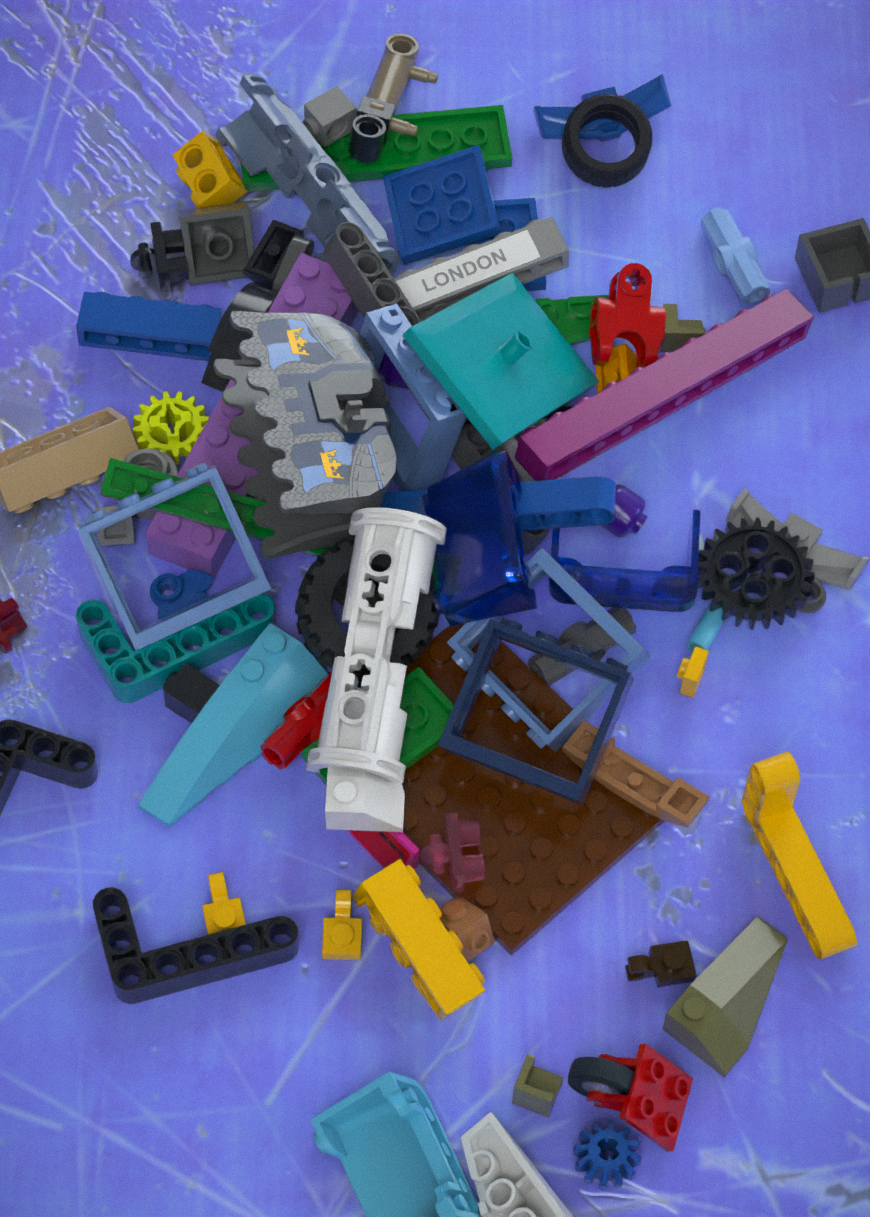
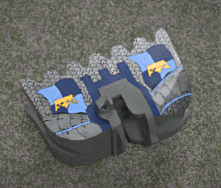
[213,311,397,559]

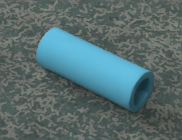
[686,600,725,652]

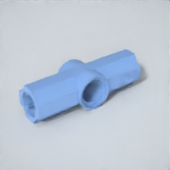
[700,207,770,306]

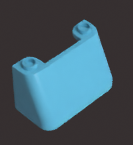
[310,1072,482,1217]

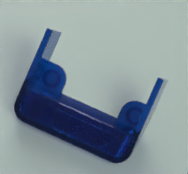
[548,510,700,612]

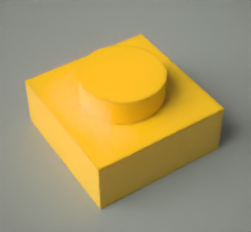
[677,646,709,698]

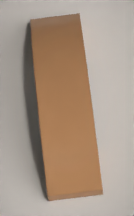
[562,720,710,828]

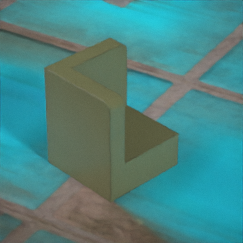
[661,304,706,352]
[512,1054,564,1118]

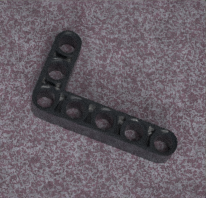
[0,719,98,816]
[93,887,299,1004]

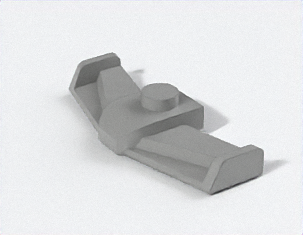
[726,488,869,590]

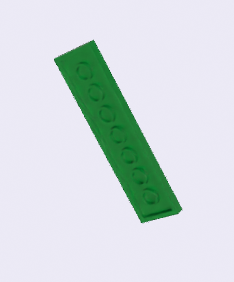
[240,105,512,192]

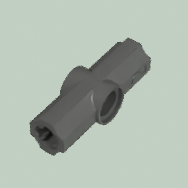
[528,604,636,686]

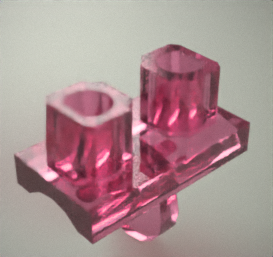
[420,812,485,892]

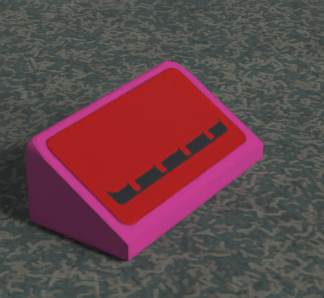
[349,830,419,869]

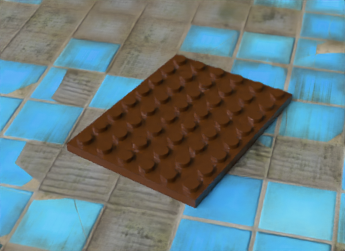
[305,610,665,956]

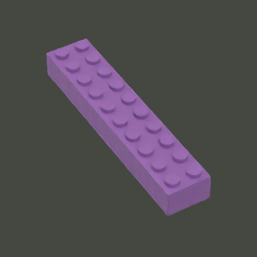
[145,253,359,580]

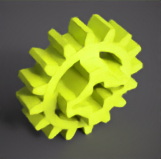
[132,391,209,465]

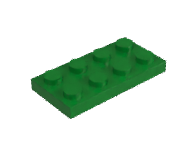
[301,667,454,786]

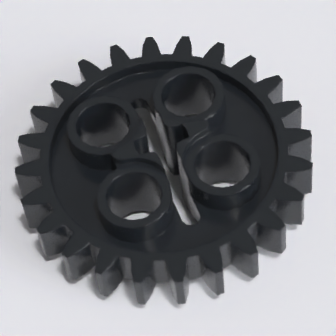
[695,517,815,630]

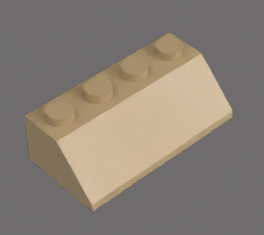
[0,406,139,513]

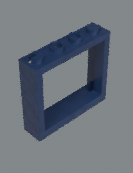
[438,618,634,805]

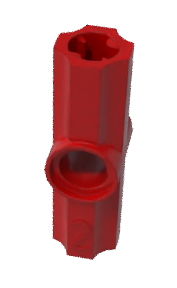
[260,672,332,770]

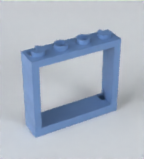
[359,304,466,491]
[79,462,271,650]
[447,548,651,752]

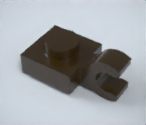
[625,940,697,988]

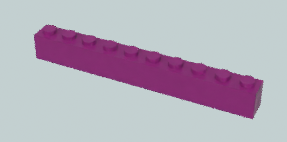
[514,289,814,481]

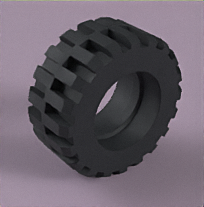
[295,538,440,681]

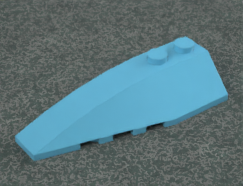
[138,623,328,827]

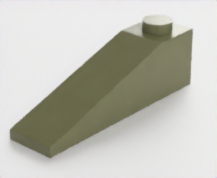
[662,916,788,1078]

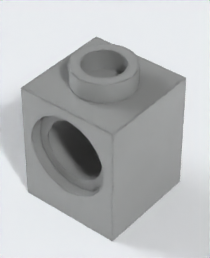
[303,86,357,147]

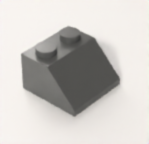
[178,202,254,285]

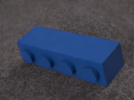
[76,292,222,361]

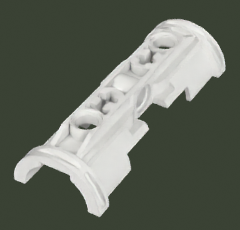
[306,508,447,783]

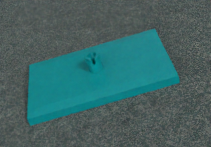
[402,273,599,450]

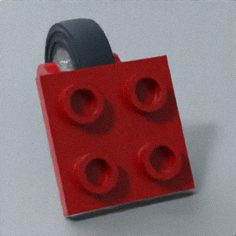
[568,1044,693,1151]

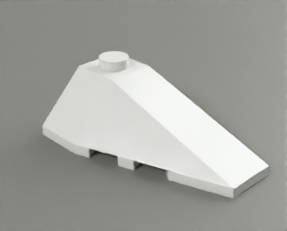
[325,688,405,832]
[460,1112,573,1217]

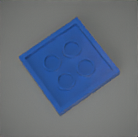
[383,145,501,265]

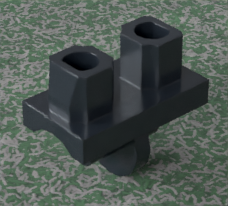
[130,222,189,293]

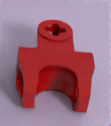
[588,263,666,368]

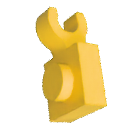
[202,872,246,935]
[322,889,362,960]

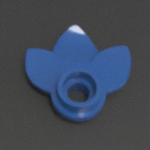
[150,570,213,619]

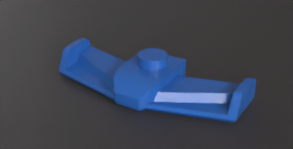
[534,74,672,142]

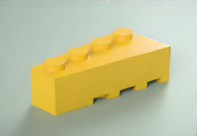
[351,859,485,1021]

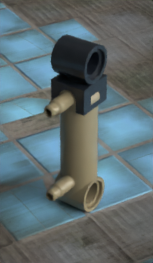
[348,33,438,163]

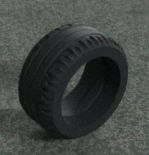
[562,94,652,187]

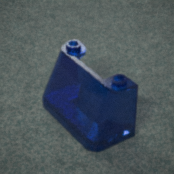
[423,450,537,626]

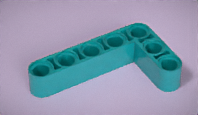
[76,594,275,703]

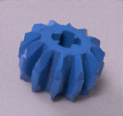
[573,1120,641,1191]

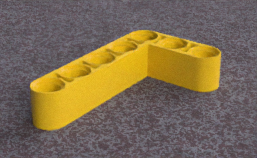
[742,751,857,960]

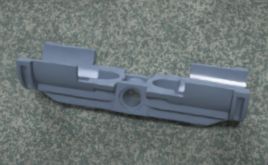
[215,74,400,276]

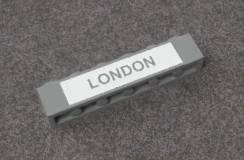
[394,217,569,321]

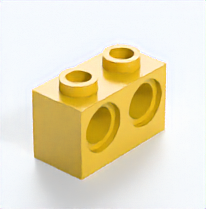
[172,131,248,208]

